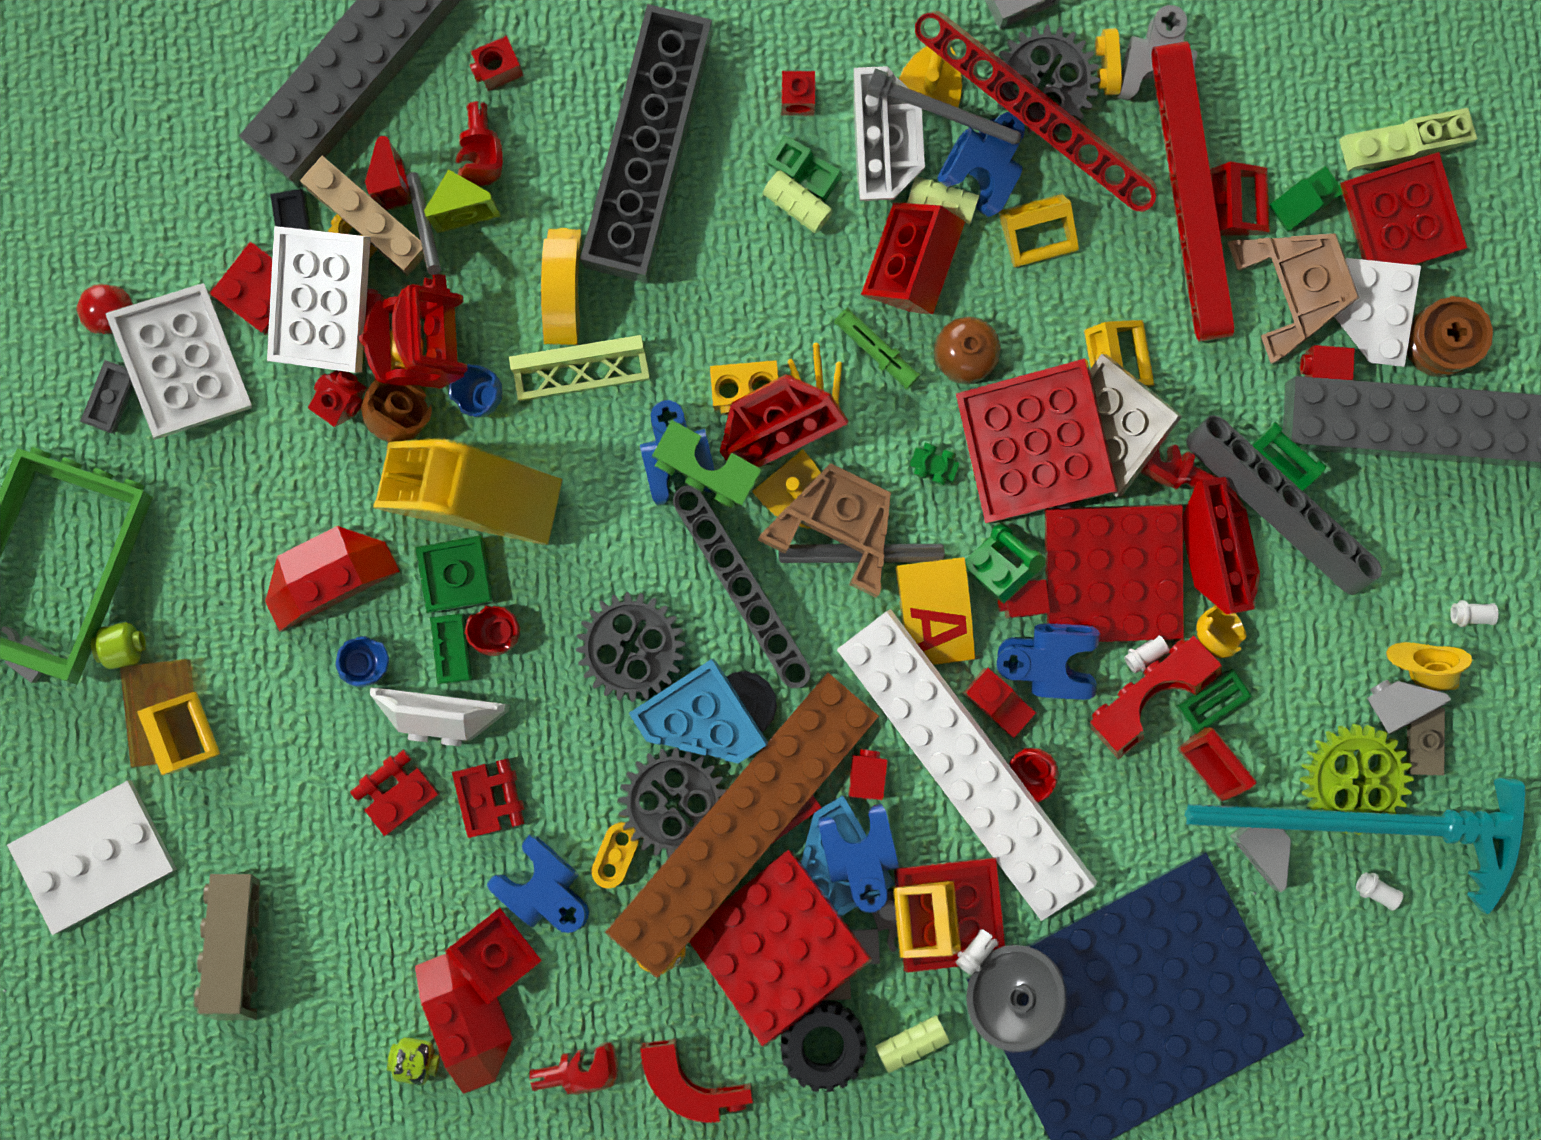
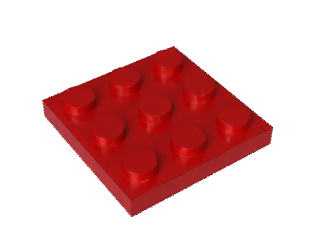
[1340,152,1467,265]
[894,857,1005,973]

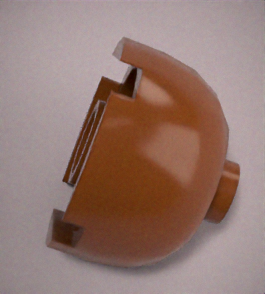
[934,316,1001,385]
[361,380,432,443]

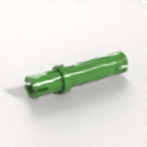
[834,307,921,390]

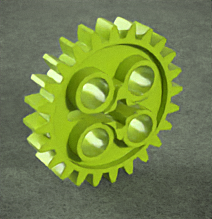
[1300,724,1413,835]

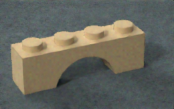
[300,156,424,276]

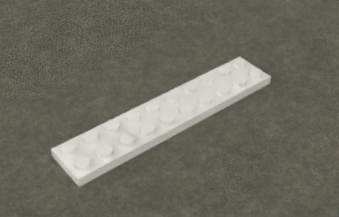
[837,609,1097,921]

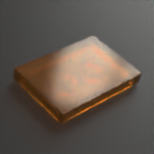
[120,659,201,768]

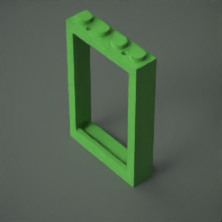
[0,447,153,685]

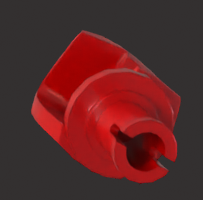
[455,101,503,186]
[1140,444,1219,490]
[529,1042,618,1095]

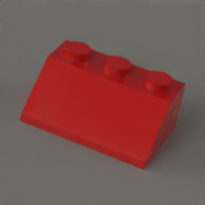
[861,202,965,315]

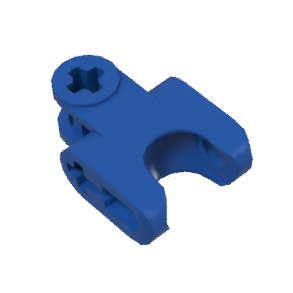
[938,112,1025,217]
[640,400,715,506]
[996,624,1100,700]
[818,804,899,912]
[487,834,589,933]

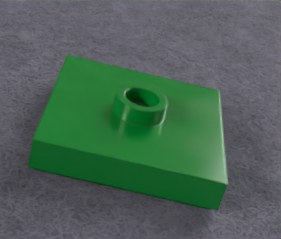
[415,535,494,614]

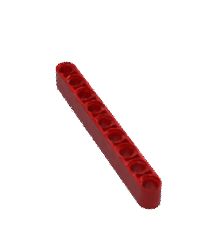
[915,11,1158,212]
[1151,41,1234,342]

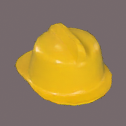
[1386,642,1472,691]

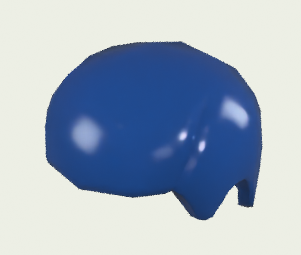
[449,364,503,418]
[335,636,390,688]

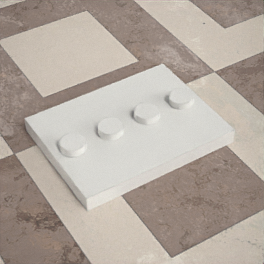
[267,226,370,373]
[106,283,252,440]
[7,780,177,935]

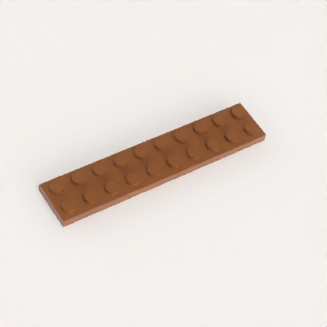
[605,672,879,979]

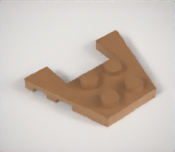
[1228,233,1360,364]
[758,463,891,598]

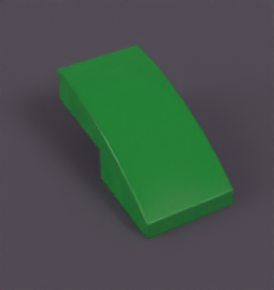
[767,135,843,202]

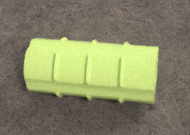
[763,170,833,234]
[907,176,979,224]
[875,1015,950,1073]

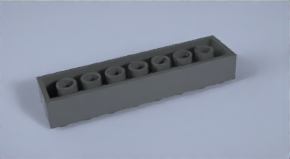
[239,0,461,189]
[580,4,713,284]
[1282,376,1541,468]

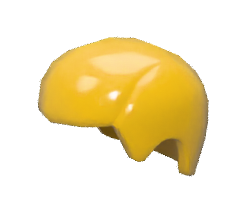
[1196,605,1247,658]

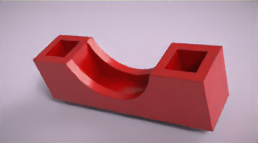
[1090,635,1222,760]

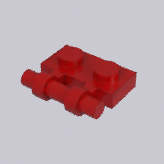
[350,749,440,837]
[452,758,525,838]

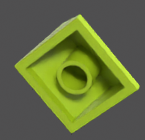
[424,169,501,233]

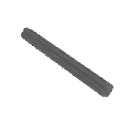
[779,544,945,563]

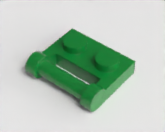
[1251,421,1327,491]
[965,523,1046,604]

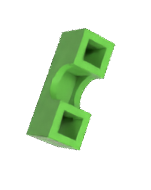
[652,420,762,509]

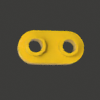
[1095,28,1122,95]
[591,822,639,888]

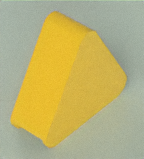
[373,439,563,545]

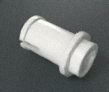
[1450,600,1498,627]
[1124,635,1169,673]
[1356,872,1403,911]
[956,929,998,975]

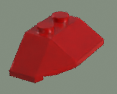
[720,374,849,468]
[1182,477,1260,615]
[265,526,401,632]
[415,953,513,1094]

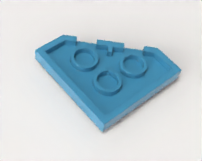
[629,658,768,763]
[801,795,895,916]

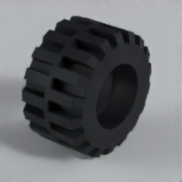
[781,1000,867,1092]

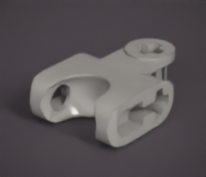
[1118,5,1197,101]

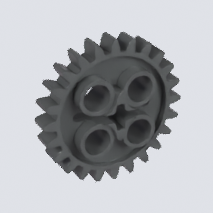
[997,25,1100,135]
[575,592,686,702]
[617,748,726,858]

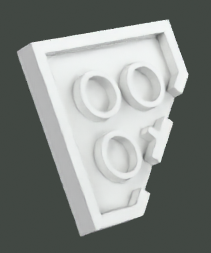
[1335,258,1421,367]

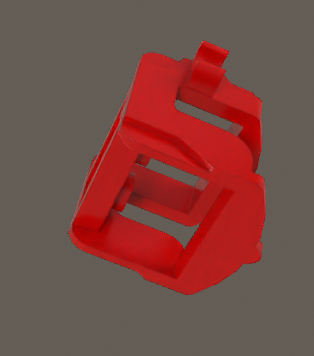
[359,274,467,389]

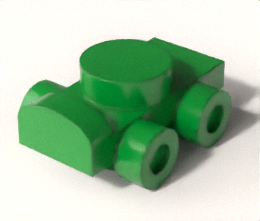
[909,443,960,486]

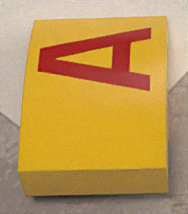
[896,557,975,665]

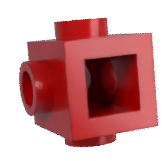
[308,370,367,427]

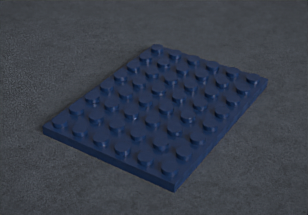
[966,852,1305,1140]

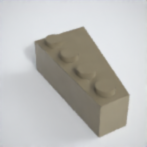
[194,874,260,1020]

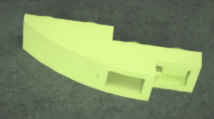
[1339,108,1477,171]

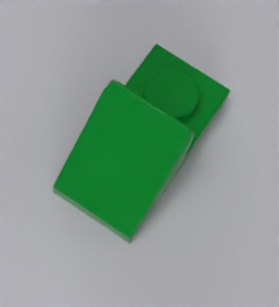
[1269,165,1343,232]

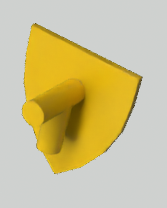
[899,46,962,108]
[752,449,821,529]

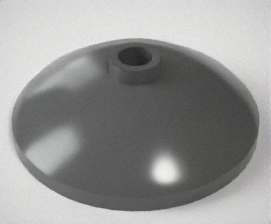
[967,945,1067,1052]

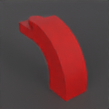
[640,1038,753,1123]

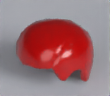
[76,284,133,335]
[465,606,521,656]
[1009,748,1059,803]

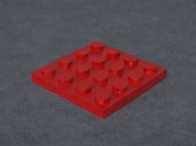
[956,358,1118,524]
[1045,504,1184,642]
[689,850,872,1047]

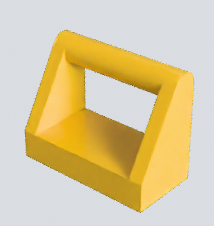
[999,194,1079,268]
[1084,320,1155,387]
[137,691,220,775]
[893,881,961,958]

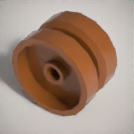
[1407,296,1493,378]

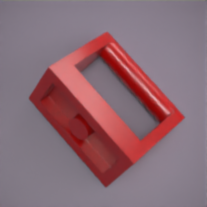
[365,136,412,210]
[1210,161,1270,236]
[1177,728,1257,802]

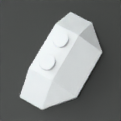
[854,66,925,201]
[370,687,510,746]

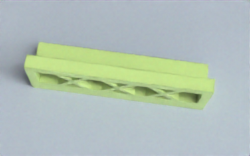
[509,335,650,401]

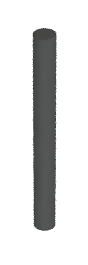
[406,172,441,275]

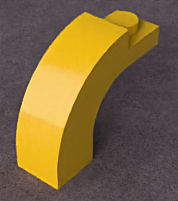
[541,228,582,345]

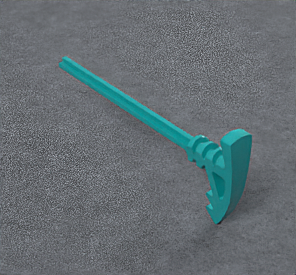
[1185,778,1525,914]

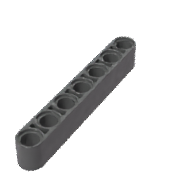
[1187,415,1382,595]
[673,486,811,688]

